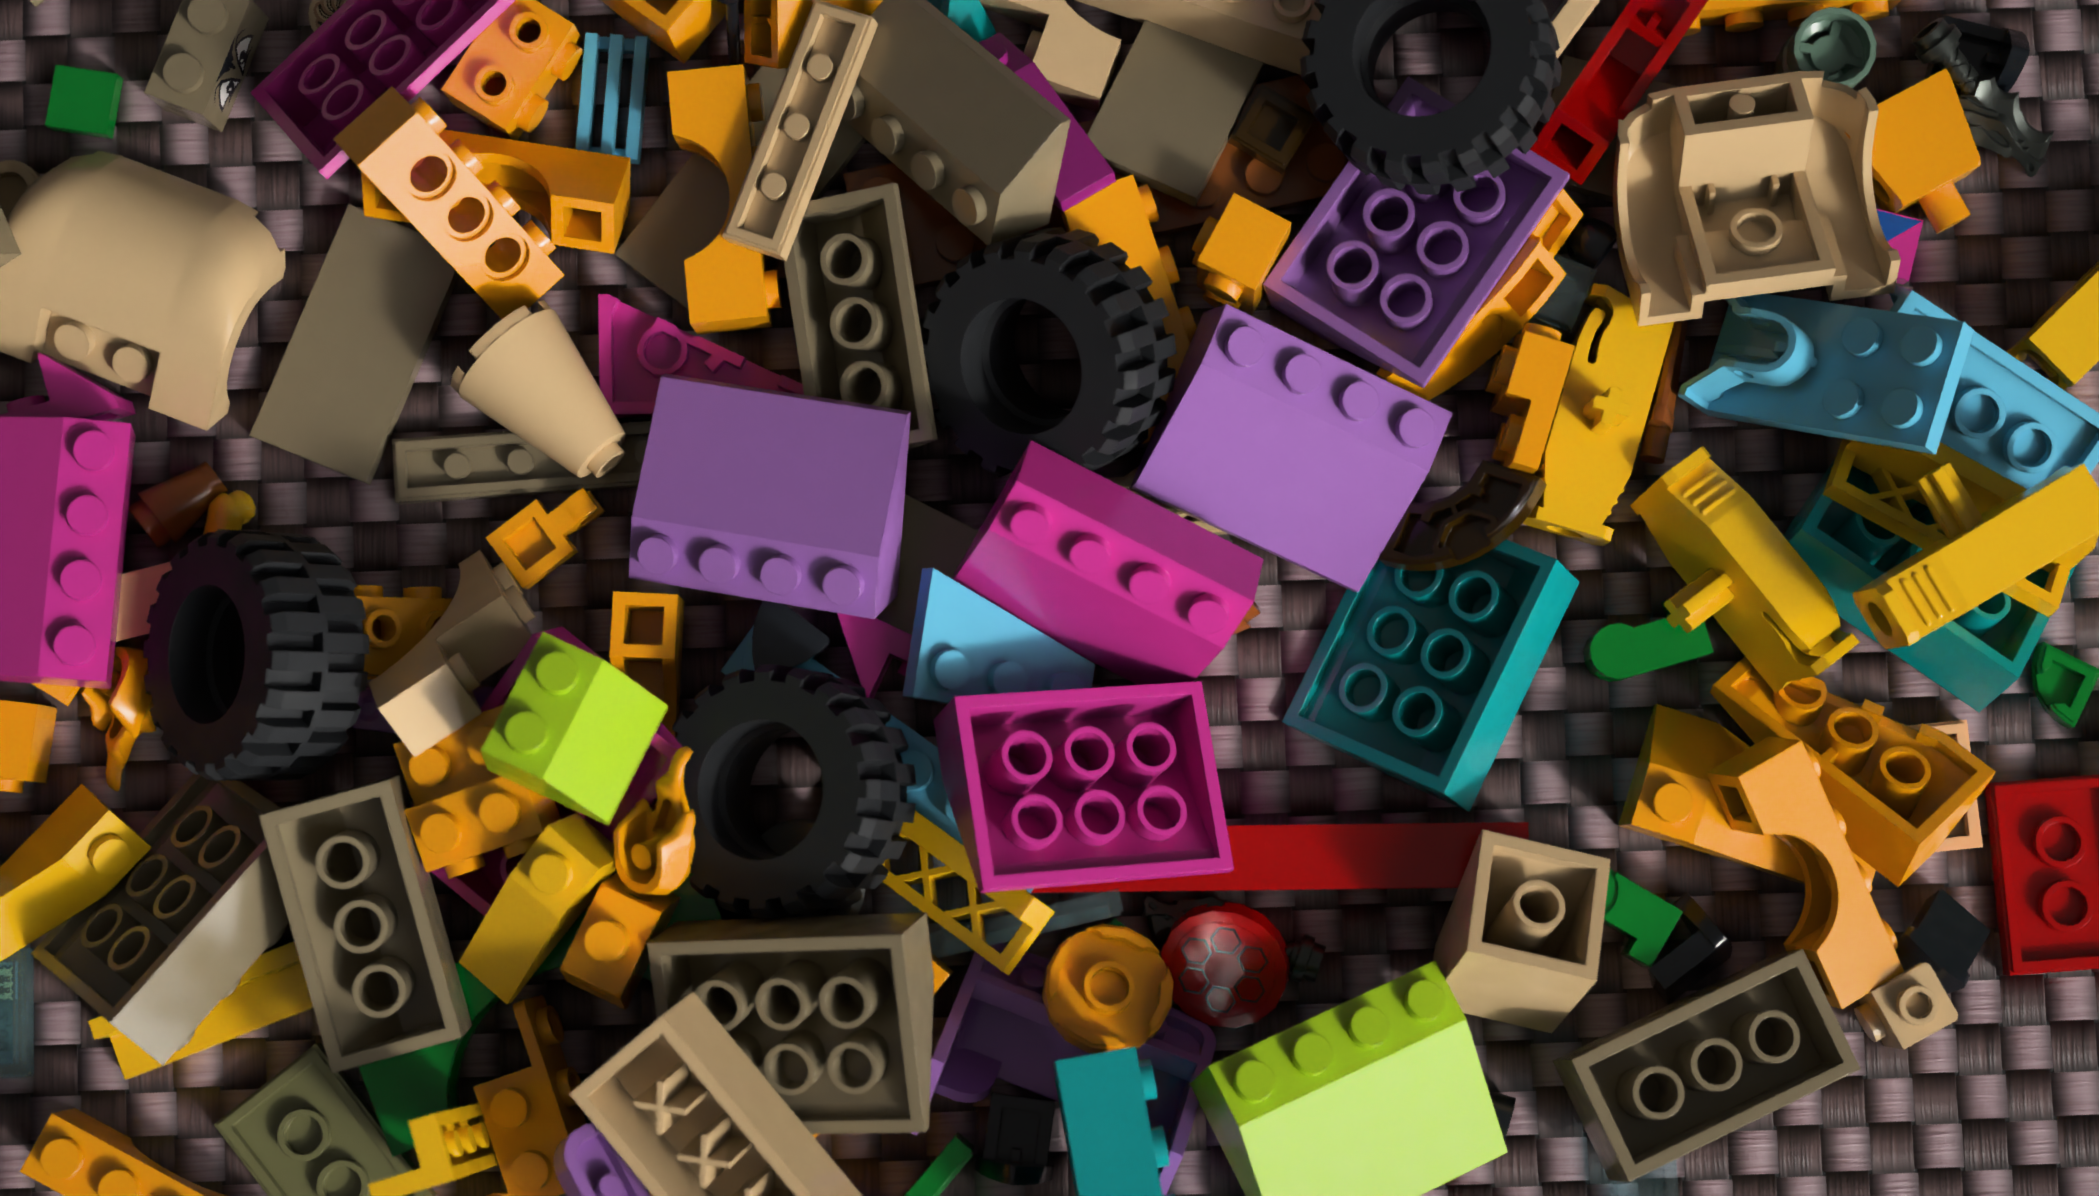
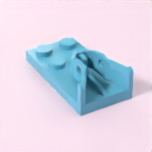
[1890,285,2099,489]
[1678,294,1974,455]

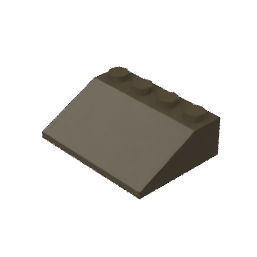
[31,774,289,1066]
[647,912,934,1134]

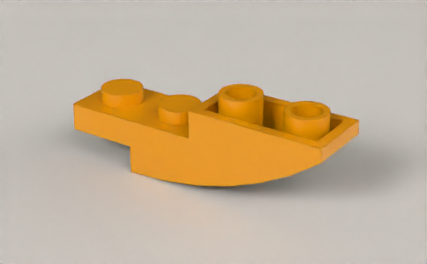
[1376,189,1584,401]

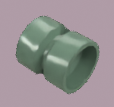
[1775,7,1877,89]

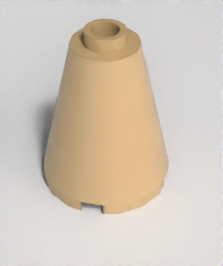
[451,300,626,478]

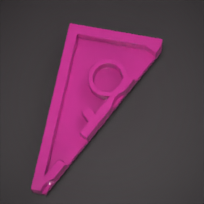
[598,294,804,418]

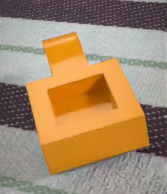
[485,488,605,590]

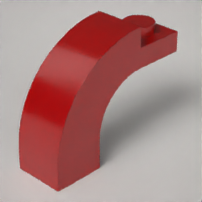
[1530,0,1708,185]

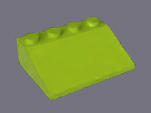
[1190,960,1508,1196]

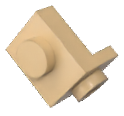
[1854,962,1958,1050]

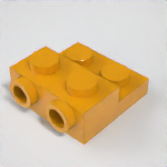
[1485,323,1575,475]
[393,705,561,879]

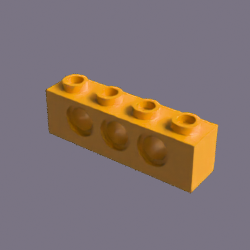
[333,86,564,319]

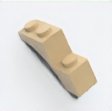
[980,0,1121,113]
[369,550,536,758]

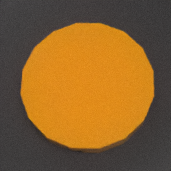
[1042,924,1173,1054]

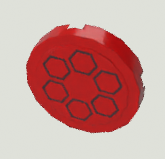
[1161,902,1290,1028]

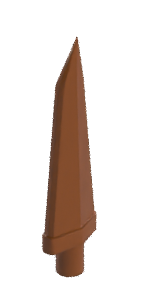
[1639,320,1688,464]

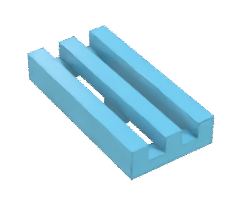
[575,32,650,164]

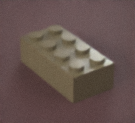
[1553,949,1861,1182]

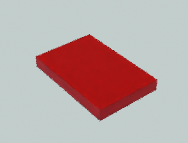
[1984,774,2099,976]

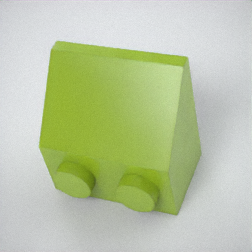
[480,632,668,826]

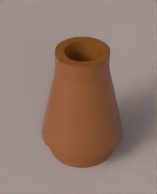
[129,461,228,549]

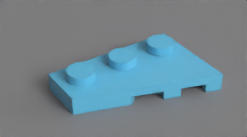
[902,568,1095,704]

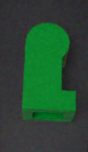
[1583,599,1714,682]
[1603,869,1683,968]

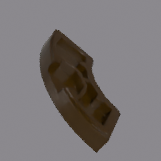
[1378,460,1547,571]

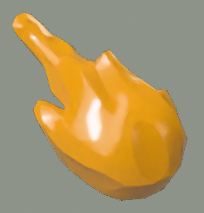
[80,647,156,792]
[613,746,695,895]

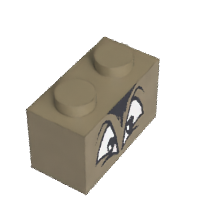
[144,0,269,132]

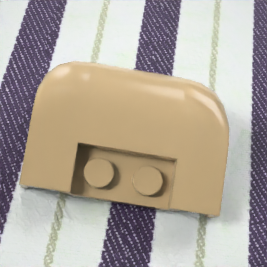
[1613,71,1901,326]
[0,151,286,431]

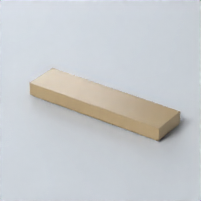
[722,0,878,261]

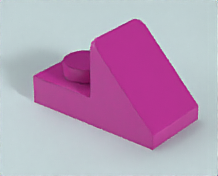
[0,352,136,421]
[837,613,912,699]

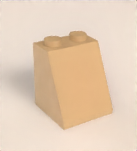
[1433,830,1611,1033]

